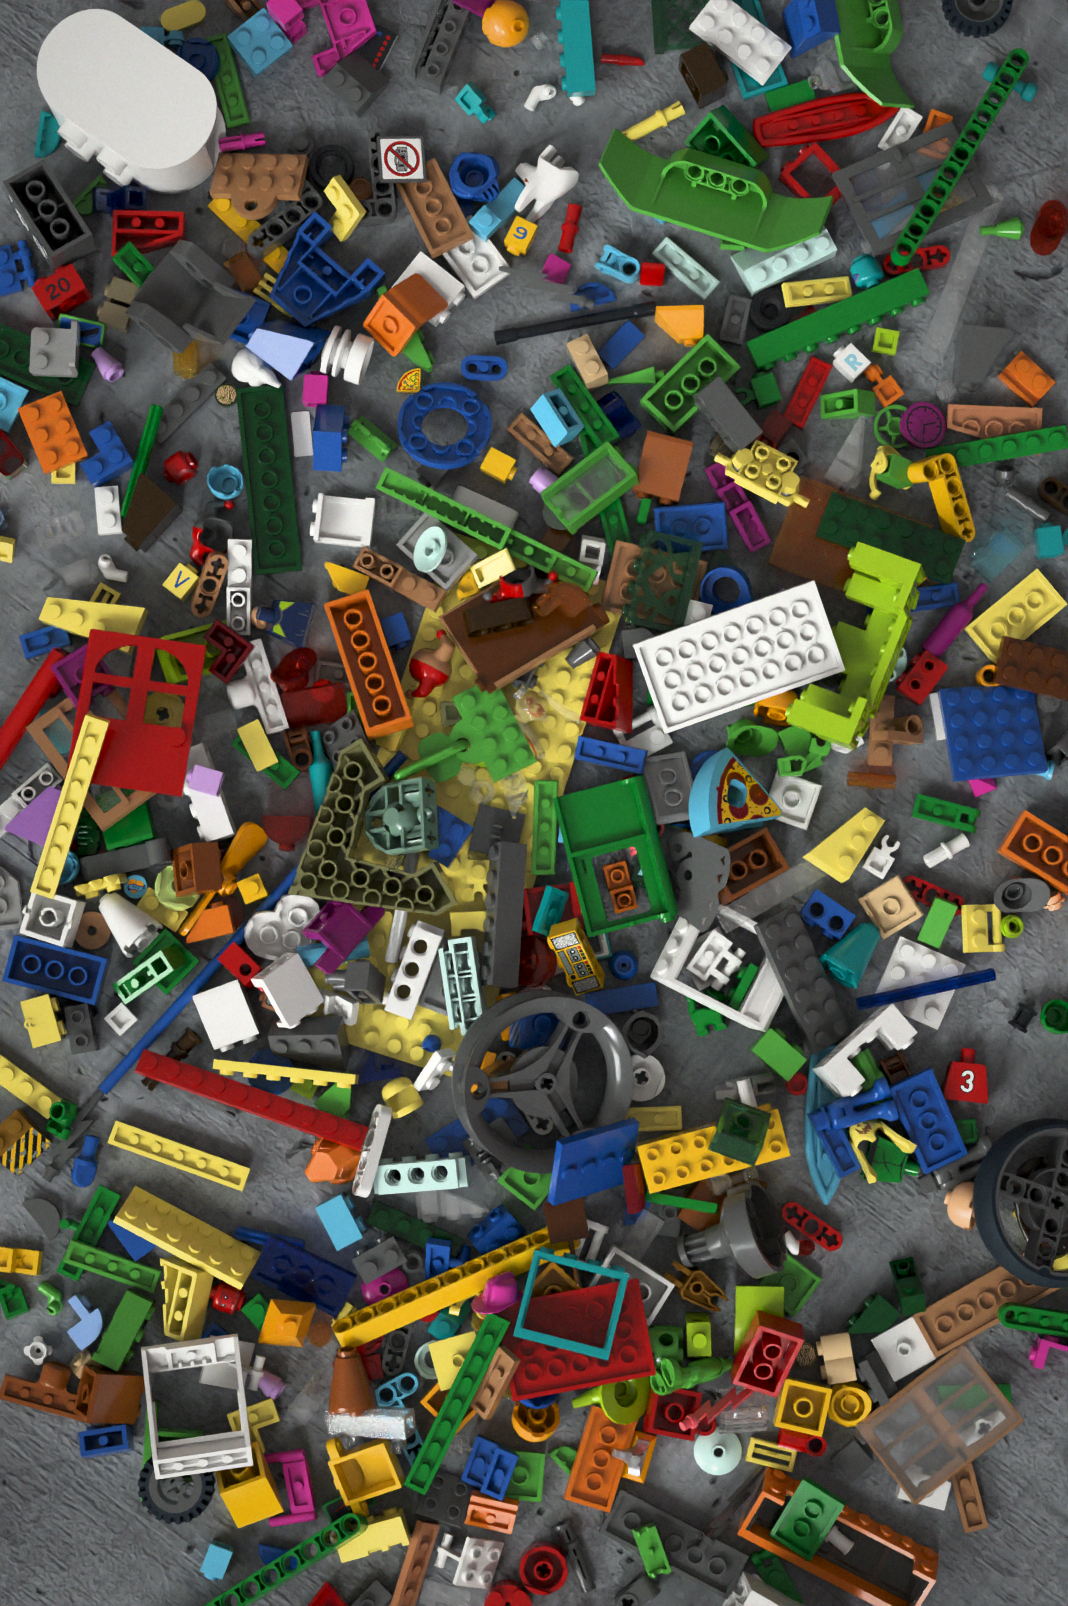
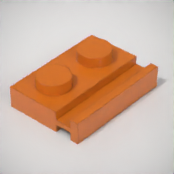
[997,351,1056,408]
[465,1490,519,1534]

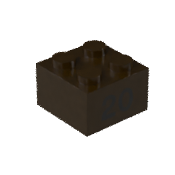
[678,42,729,109]

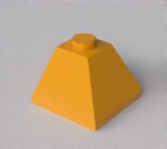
[654,305,704,347]
[258,1299,316,1347]

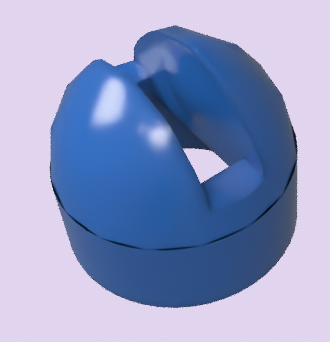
[421,1034,441,1053]

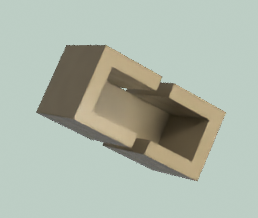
[97,276,139,334]

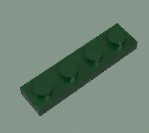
[366,1200,463,1258]

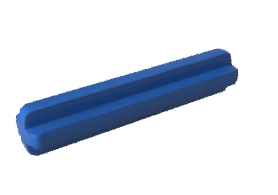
[234,1226,305,1253]

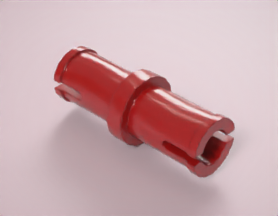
[558,204,583,253]

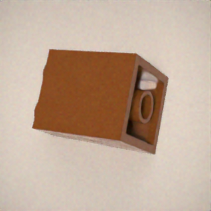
[632,431,694,506]
[73,1364,145,1424]

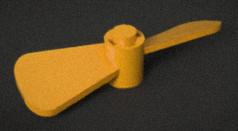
[178,821,267,936]

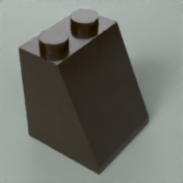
[121,473,182,553]

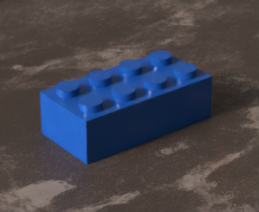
[2,935,111,1005]

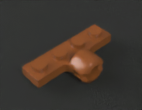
[0,1361,91,1424]

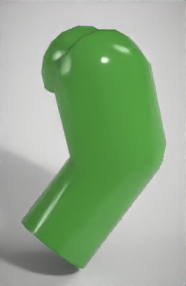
[37,1280,63,1316]

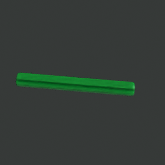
[120,404,164,517]

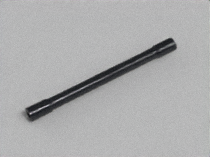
[494,301,656,345]

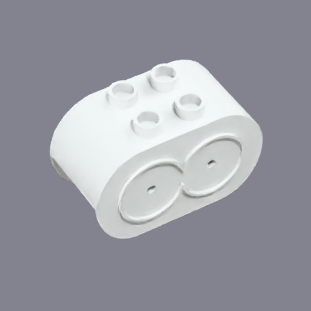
[37,9,226,194]

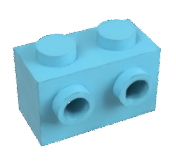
[530,388,585,447]

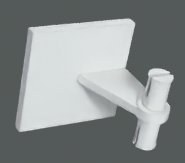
[198,1335,266,1391]
[434,1532,504,1589]

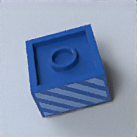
[509,1013,565,1049]

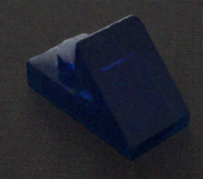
[354,1052,402,1085]

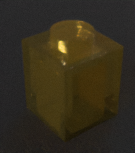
[173,342,200,379]

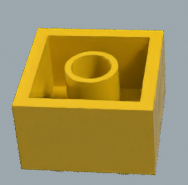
[772,1376,832,1437]

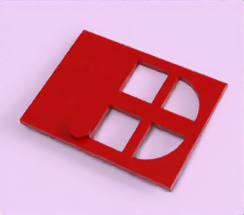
[65,629,207,797]

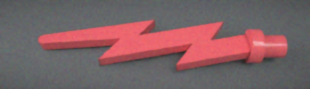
[679,1387,755,1431]

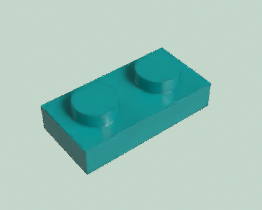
[531,885,570,936]

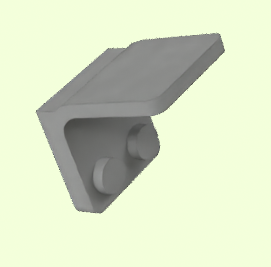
[29,320,81,378]

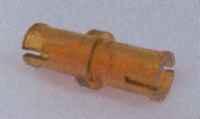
[847,771,896,790]

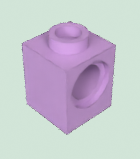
[186,765,225,797]

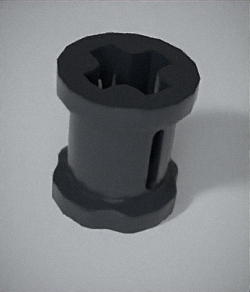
[1008,1003,1038,1034]

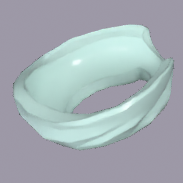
[414,1340,437,1379]

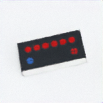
[361,24,398,72]

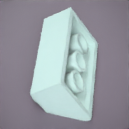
[730,227,837,298]

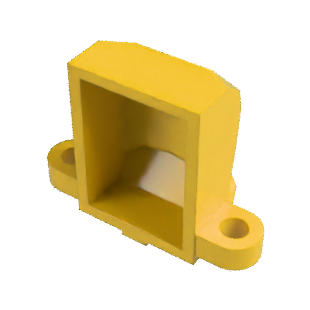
[326,1437,405,1517]

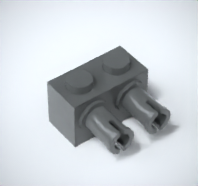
[325,959,386,1004]

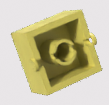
[20,994,67,1048]

